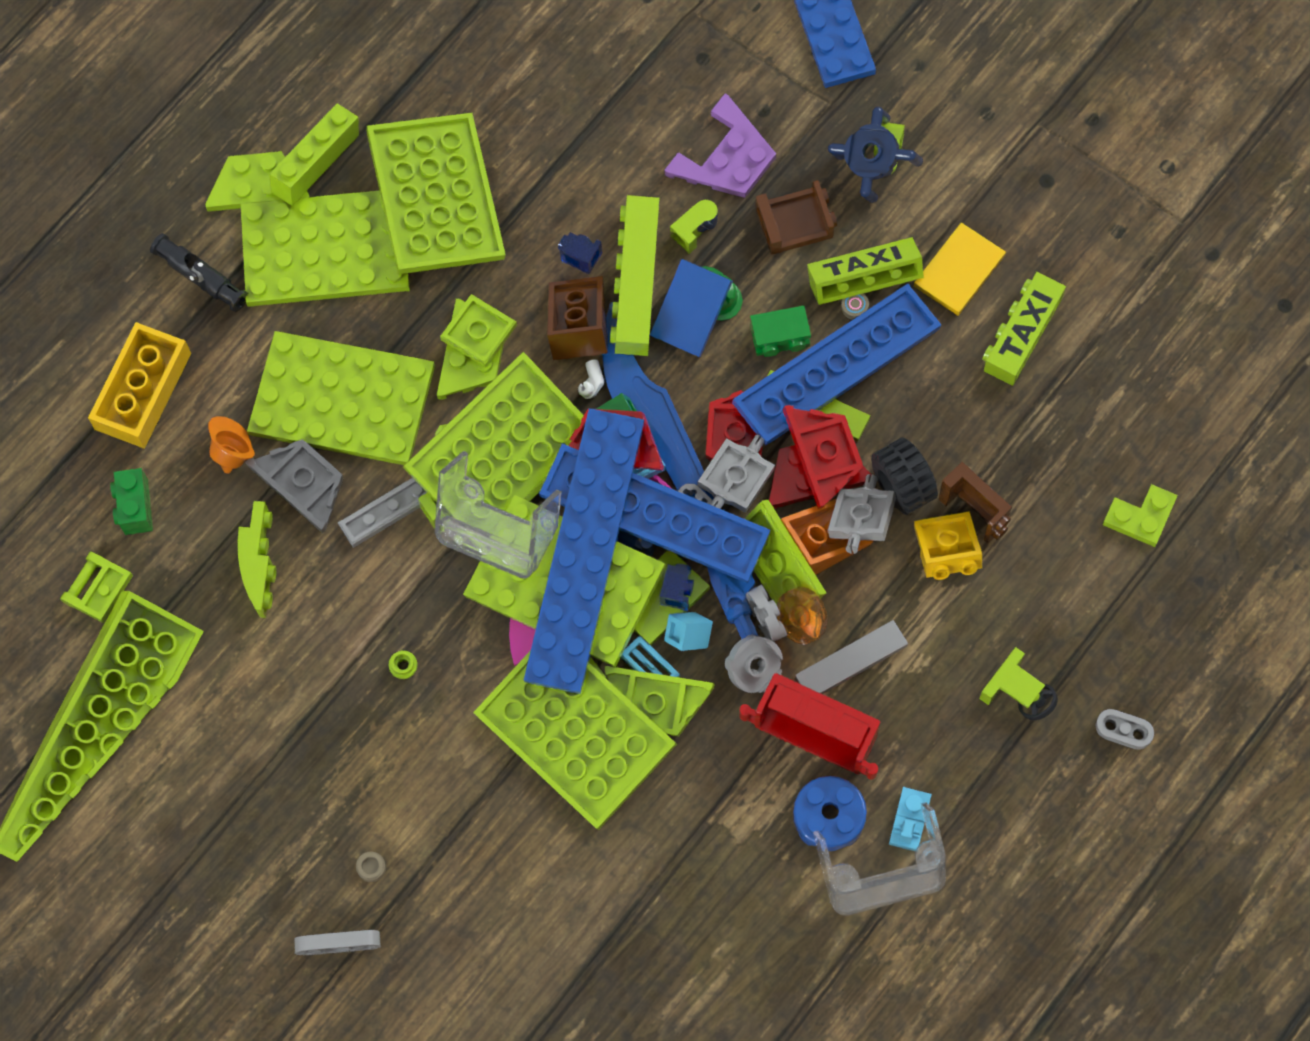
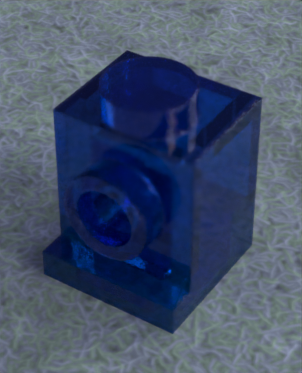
[558,232,602,275]
[660,564,694,611]

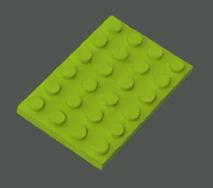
[366,113,506,274]
[241,190,410,307]
[247,331,435,465]
[403,352,584,548]
[463,495,666,667]
[473,650,677,830]

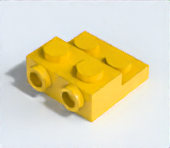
[914,512,982,580]

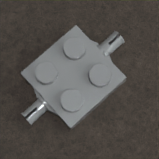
[697,435,775,513]
[828,474,896,554]

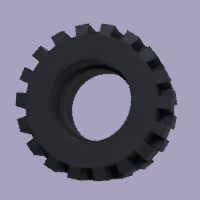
[871,437,938,515]

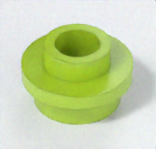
[389,651,418,679]

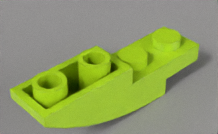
[238,501,276,618]

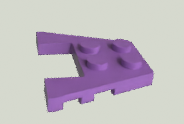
[664,94,776,198]

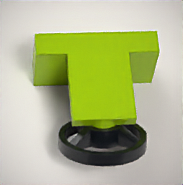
[979,647,1058,720]

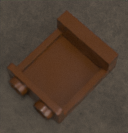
[755,180,837,255]
[938,462,1012,544]

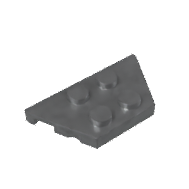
[245,439,343,533]

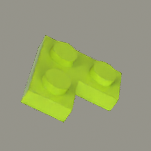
[1103,484,1178,547]

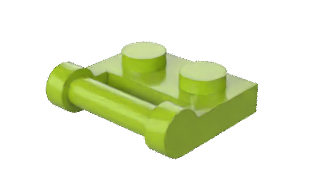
[60,552,133,623]

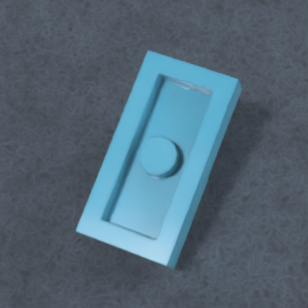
[889,787,931,852]

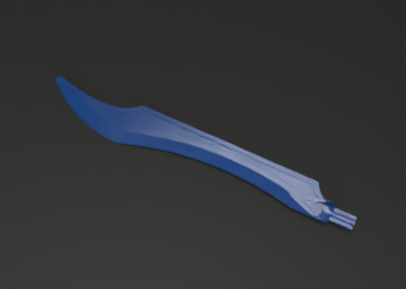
[602,302,758,639]

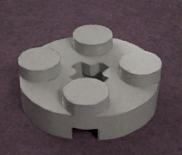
[746,585,787,642]
[725,634,783,693]

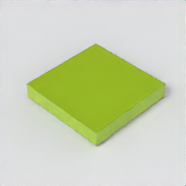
[440,294,517,368]

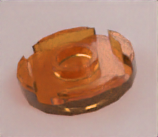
[777,587,827,645]

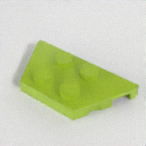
[206,151,310,212]
[437,299,504,400]
[605,666,715,737]

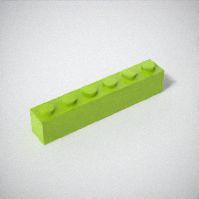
[610,195,659,356]

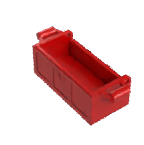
[739,673,880,780]

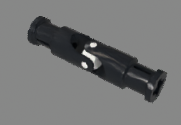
[150,233,249,312]

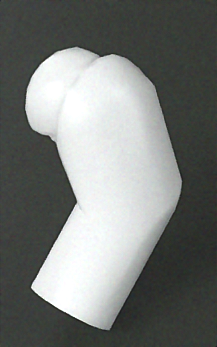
[578,360,604,399]

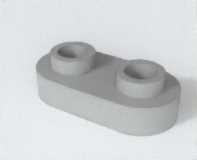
[1096,709,1154,750]

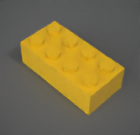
[88,322,191,449]

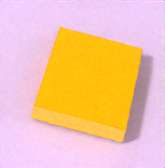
[914,223,1006,316]

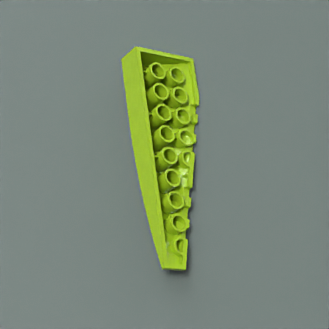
[0,591,204,862]

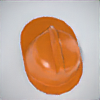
[208,416,255,474]

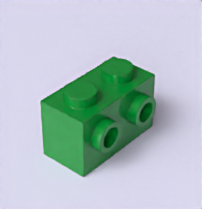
[110,468,153,535]

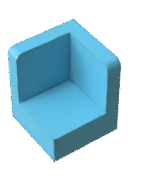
[664,612,713,651]

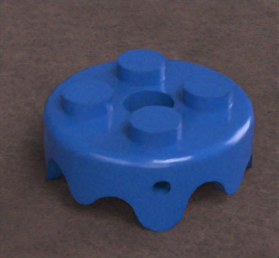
[793,776,867,852]

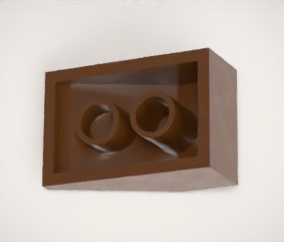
[547,276,608,360]

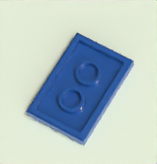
[650,259,733,357]

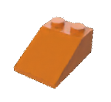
[781,499,873,575]

